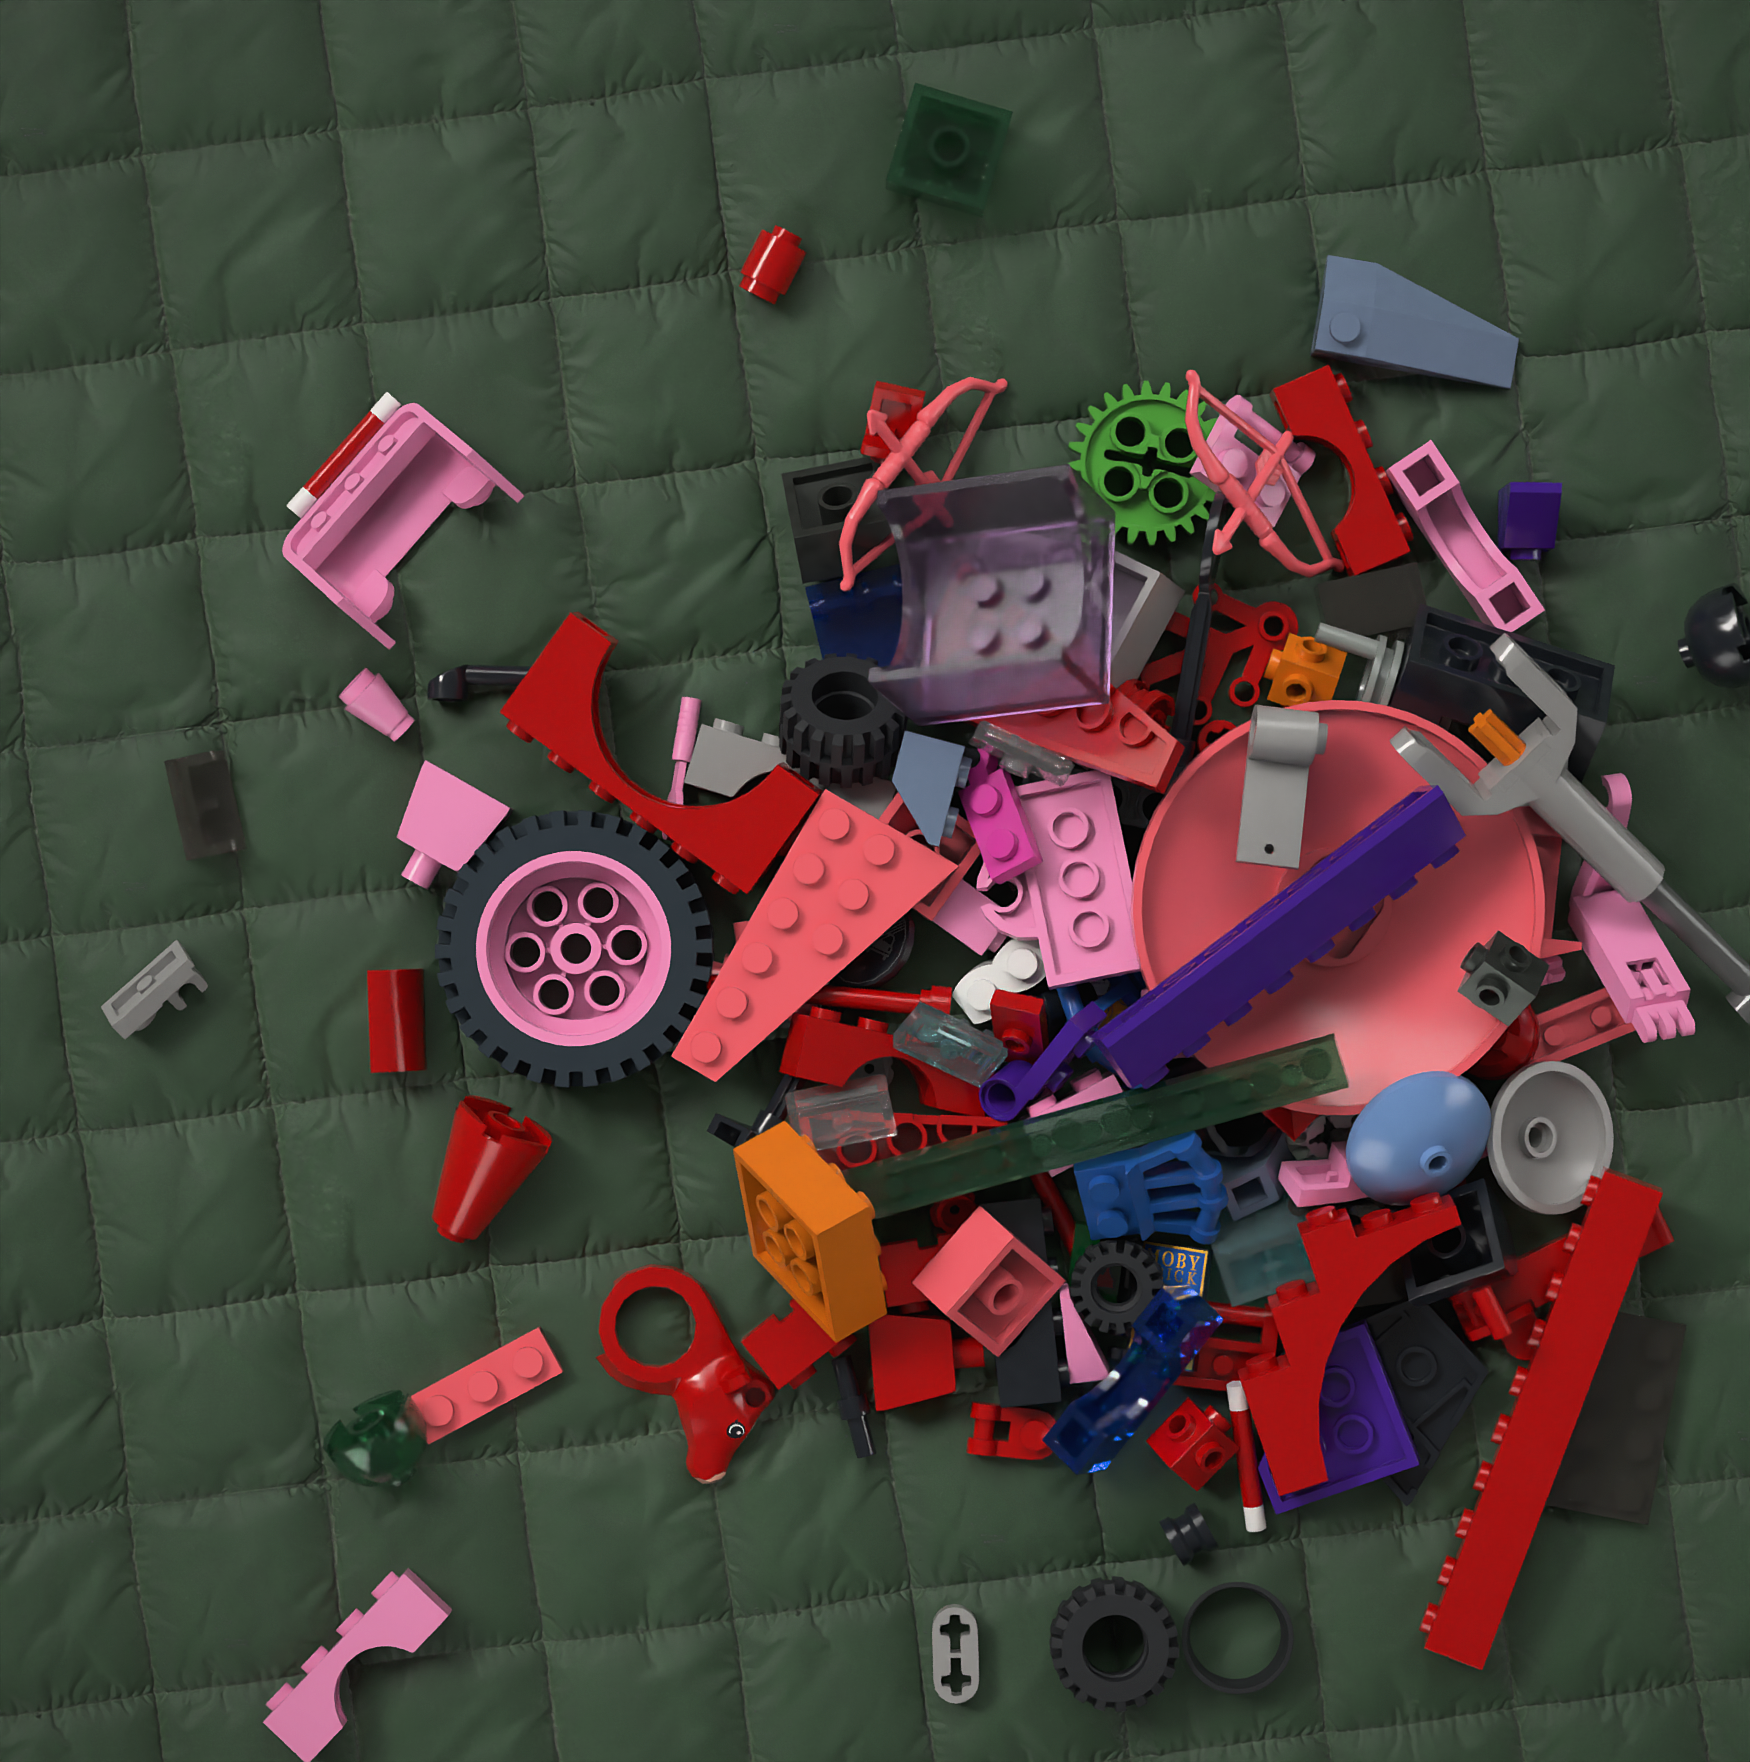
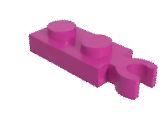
[958,742,1043,885]

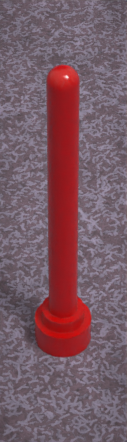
[706,974,952,1028]

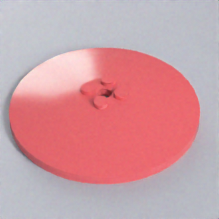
[1131,700,1545,1115]

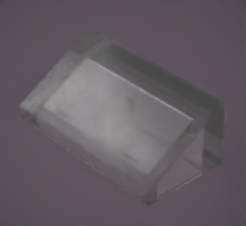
[785,1074,897,1151]

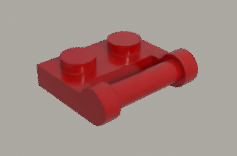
[1168,1301,1278,1391]

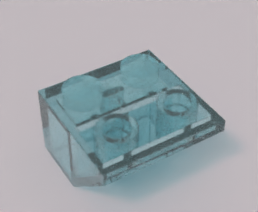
[1196,1190,1315,1307]

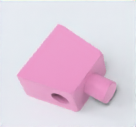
[397,760,513,890]

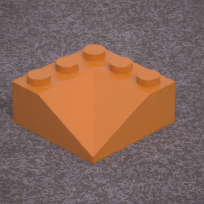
[733,1121,887,1343]

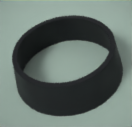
[1182,1582,1294,1694]

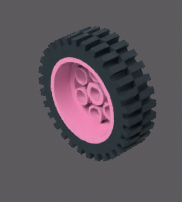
[435,810,715,1087]

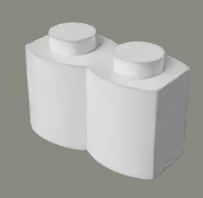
[952,938,1046,1024]

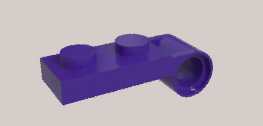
[979,1001,1107,1121]

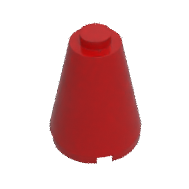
[432,1095,553,1243]

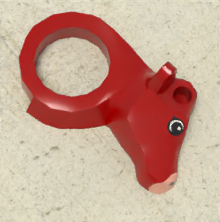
[596,1264,775,1484]

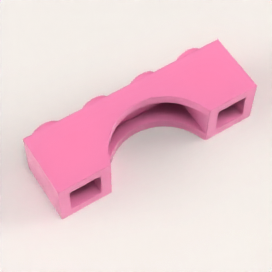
[1385,440,1545,632]
[263,1568,452,1762]

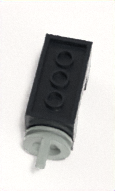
[1314,603,1615,783]

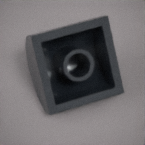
[1391,1178,1517,1308]

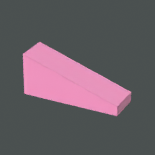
[1059,1283,1111,1384]

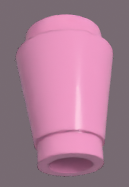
[339,668,415,742]

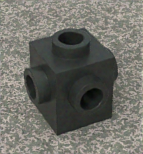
[1457,930,1549,1026]

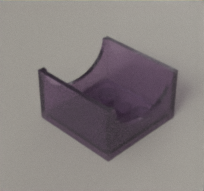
[868,464,1116,726]

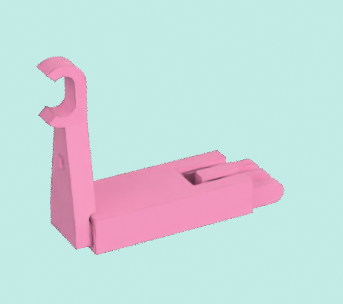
[1568,773,1695,1043]

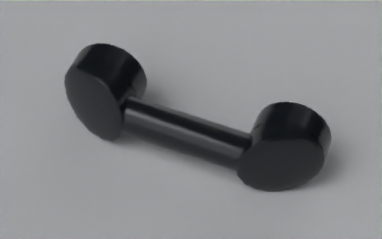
[427,665,532,702]

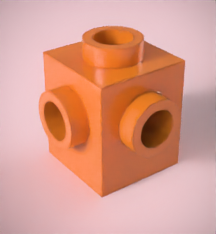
[1264,633,1347,707]

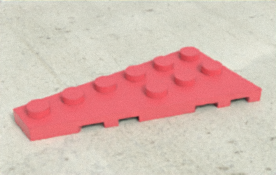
[671,789,959,1082]

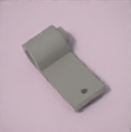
[1235,705,1328,870]

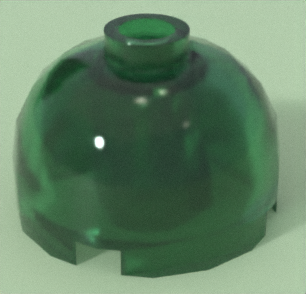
[322,1390,428,1487]

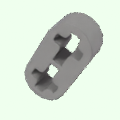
[932,1604,979,1704]

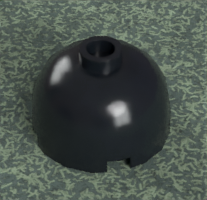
[1678,583,1750,688]

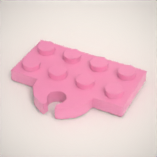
[976,770,1140,990]

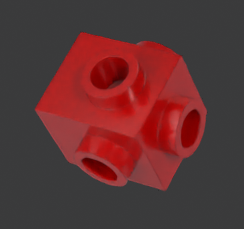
[1146,1397,1240,1492]

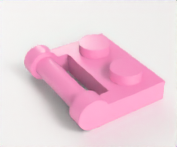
[1189,395,1316,527]

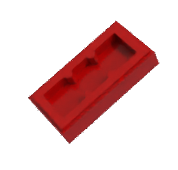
[990,989,1050,1065]

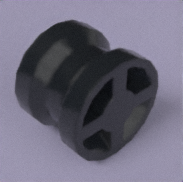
[1159,1502,1219,1566]

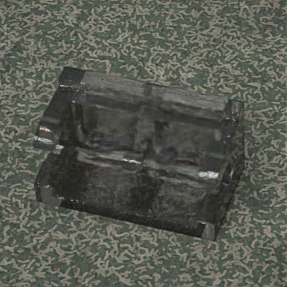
[164,750,247,861]

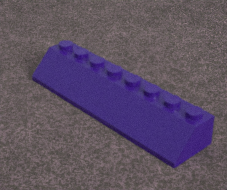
[1090,785,1466,1089]

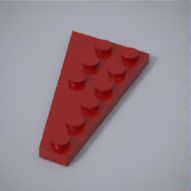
[905,559,1185,794]

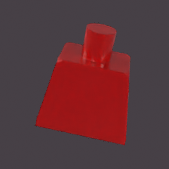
[868,1311,985,1411]

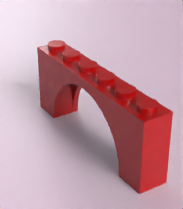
[500,611,824,895]

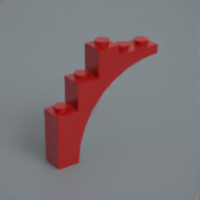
[1237,1192,1461,1496]

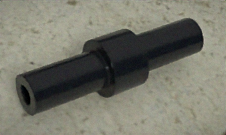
[831,1355,876,1458]

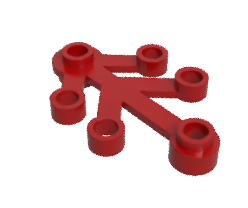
[1139,583,1298,726]

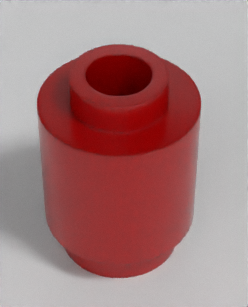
[739,225,807,305]

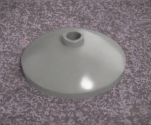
[1487,1061,1614,1214]

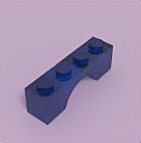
[1042,1285,1224,1475]

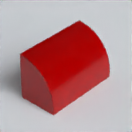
[367,968,427,1073]

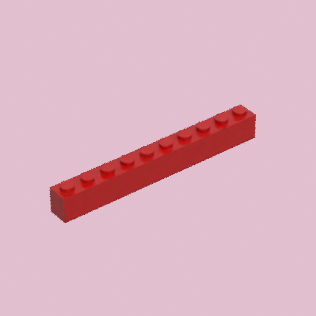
[1418,1166,1663,1670]

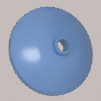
[1346,1071,1492,1206]

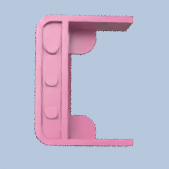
[282,403,524,650]

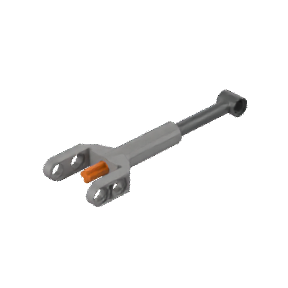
[1389,633,1750,1025]

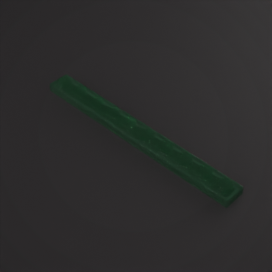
[841,1033,1349,1220]

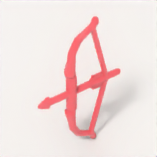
[1185,370,1345,578]
[839,377,1008,592]

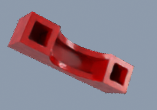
[1269,365,1414,579]
[779,1006,998,1117]

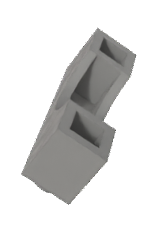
[684,718,896,819]

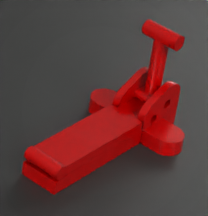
[1447,1206,1675,1360]

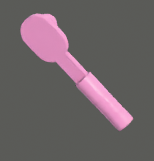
[662,697,702,841]

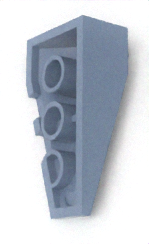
[1310,255,1519,389]

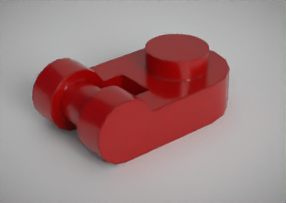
[966,1401,1060,1460]

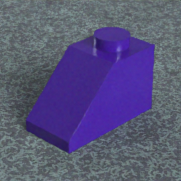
[1498,482,1562,561]

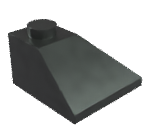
[781,456,896,584]

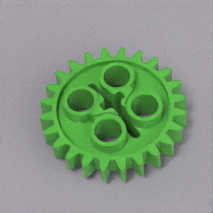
[1066,381,1218,547]

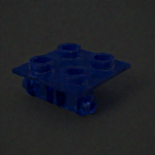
[805,563,924,670]

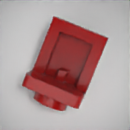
[860,381,926,464]

